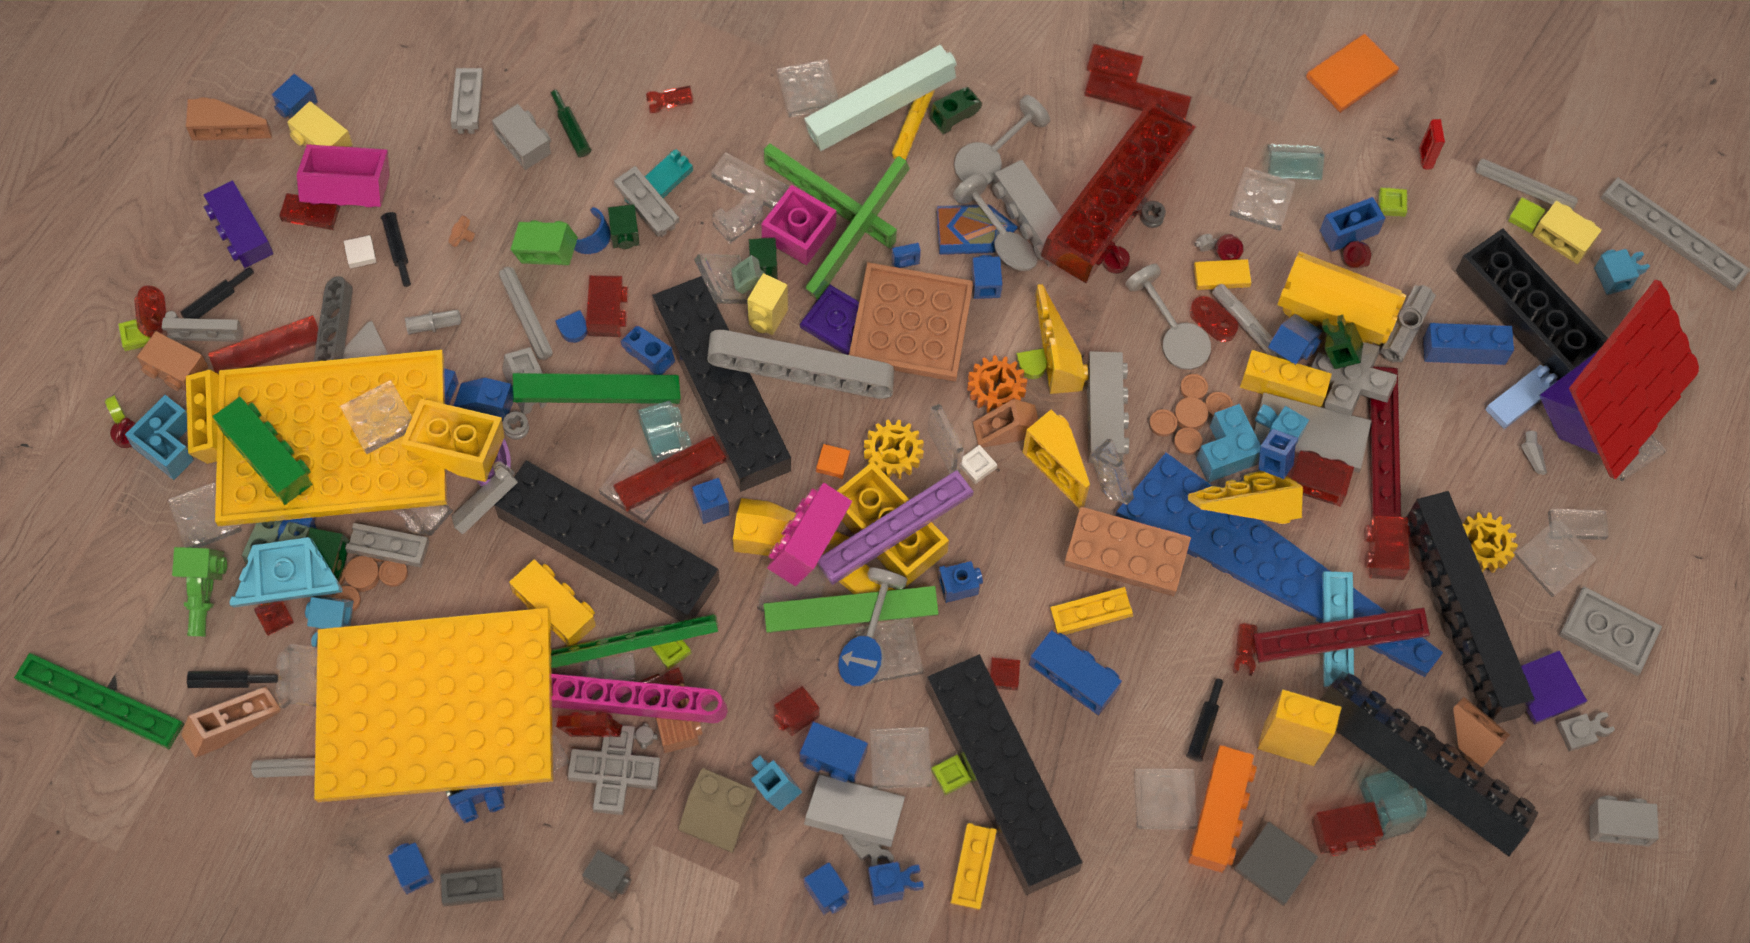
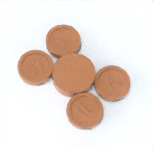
[1149,374,1233,455]
[331,556,408,613]

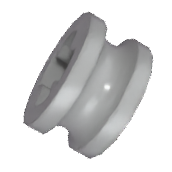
[503,411,529,440]

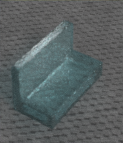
[1267,144,1325,180]

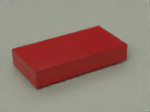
[1419,119,1445,170]

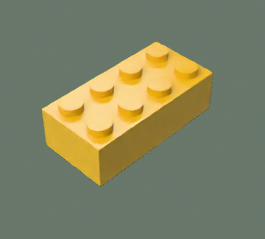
[837,462,949,588]

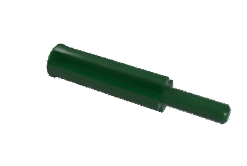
[551,89,592,158]

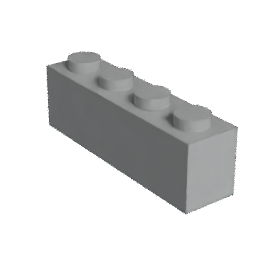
[992,160,1078,268]
[1087,351,1129,464]

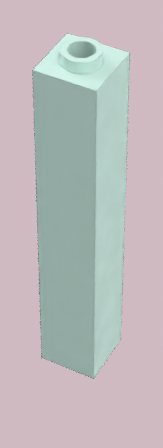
[804,45,957,151]

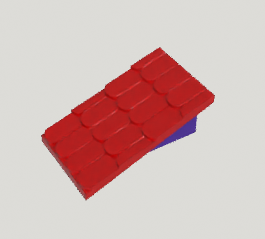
[1539,279,1699,479]

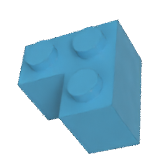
[125,395,194,480]
[1196,404,1261,483]

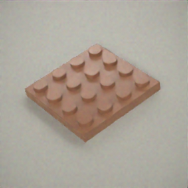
[849,262,974,382]

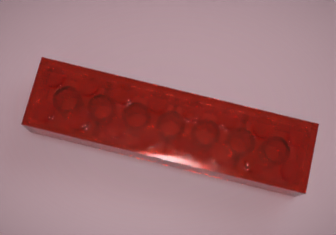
[1040,100,1196,284]

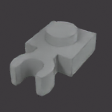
[1557,712,1615,752]
[843,835,894,867]

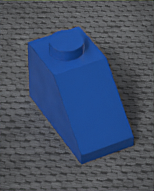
[453,378,513,421]

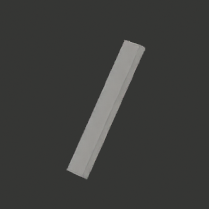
[1601,177,1750,291]

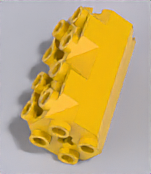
[1277,251,1406,345]

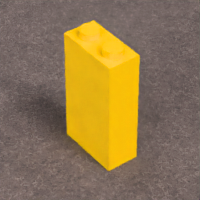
[1258,690,1341,766]

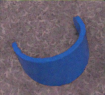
[574,207,611,254]

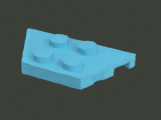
[230,537,342,608]

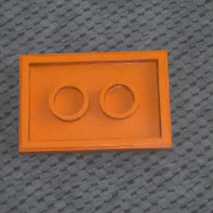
[1306,33,1399,113]

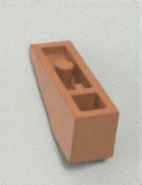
[186,97,272,141]
[181,687,281,758]

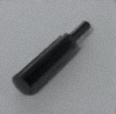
[381,212,411,287]
[180,267,254,319]
[187,670,278,688]
[1186,678,1223,762]

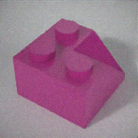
[761,185,836,266]

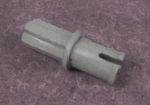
[405,310,461,335]

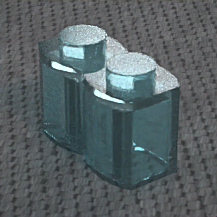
[638,401,692,466]

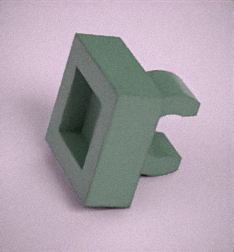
[731,255,765,294]

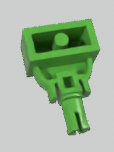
[172,547,227,637]

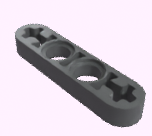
[314,276,353,362]

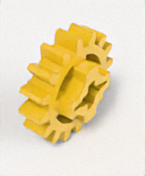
[864,420,924,479]
[1463,512,1518,573]

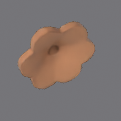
[448,215,475,247]

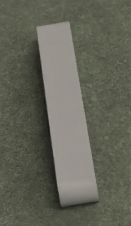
[707,330,894,399]

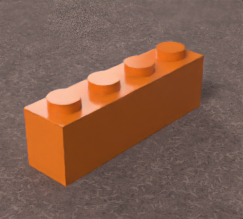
[1188,745,1257,873]

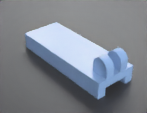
[1485,365,1558,429]

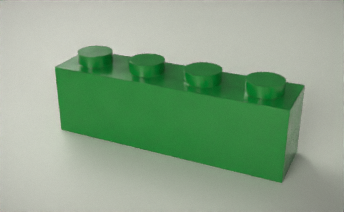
[212,397,312,505]

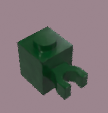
[1322,315,1364,370]

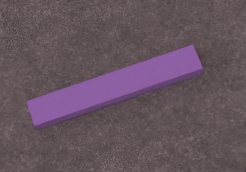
[817,470,974,585]

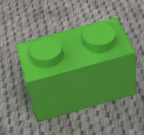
[510,220,578,265]

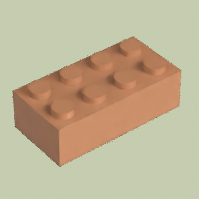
[1064,506,1191,597]

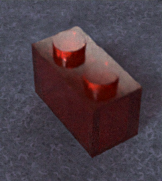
[586,275,629,337]
[1291,450,1354,507]
[1364,515,1410,580]
[1311,802,1384,856]

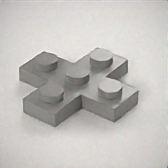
[1311,342,1397,416]
[568,724,661,815]

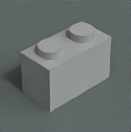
[492,104,551,170]
[1589,796,1658,847]

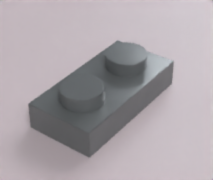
[441,867,504,907]

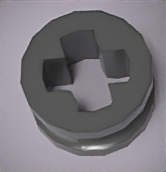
[1140,201,1166,228]

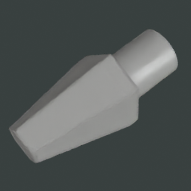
[1521,431,1547,475]

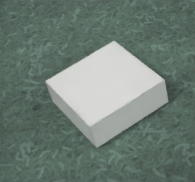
[344,235,377,268]
[958,445,997,484]

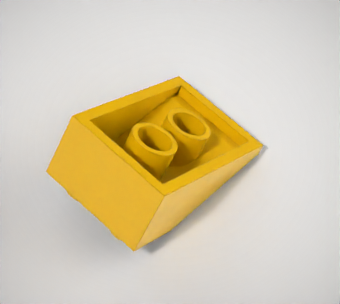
[401,399,505,482]
[1022,410,1090,509]

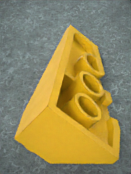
[1035,284,1089,394]
[1188,471,1303,524]
[733,498,850,556]

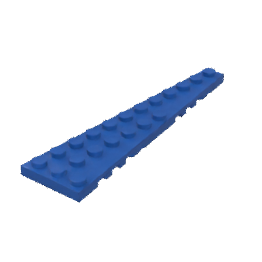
[1115,453,1443,677]

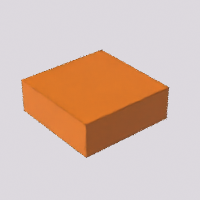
[816,444,850,479]

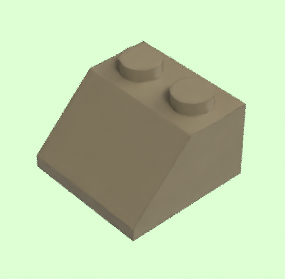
[678,768,757,853]

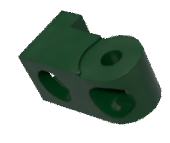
[929,87,982,135]

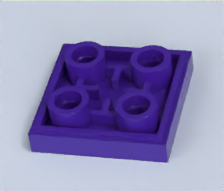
[1521,650,1587,725]

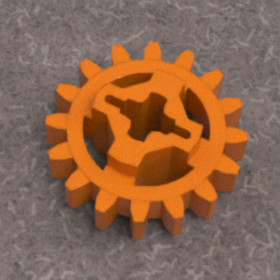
[967,355,1027,413]

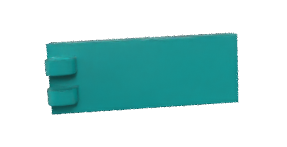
[624,149,693,205]

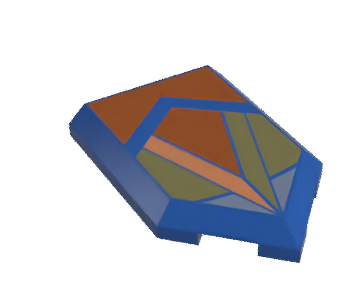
[937,204,1018,255]

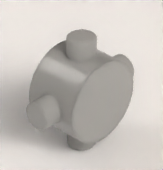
[1195,234,1217,252]
[634,723,658,749]

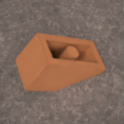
[973,399,1039,448]
[1453,697,1510,768]

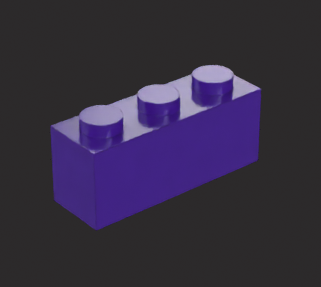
[203,180,273,269]

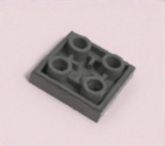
[1234,822,1318,906]

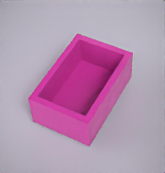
[296,144,390,207]
[767,482,852,587]

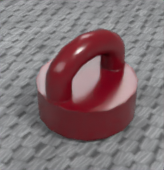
[1215,234,1244,261]
[1343,241,1372,268]
[1102,244,1130,274]
[110,417,136,448]

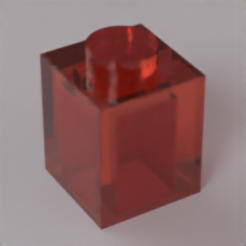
[773,685,820,737]

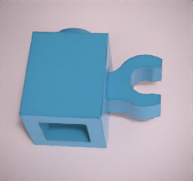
[1594,249,1650,295]
[1255,404,1309,441]
[305,596,354,647]
[751,755,802,811]

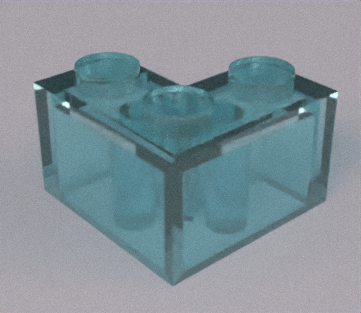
[1359,771,1427,841]

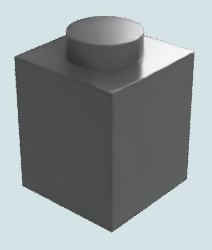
[582,850,632,900]

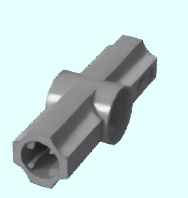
[1380,285,1436,363]

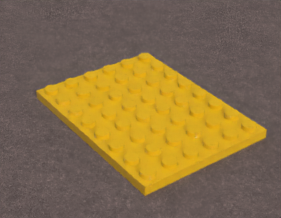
[215,350,447,526]
[314,608,553,802]

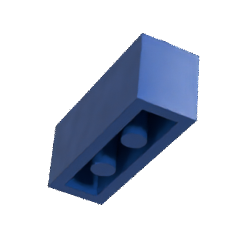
[1423,323,1514,365]
[1029,630,1122,716]

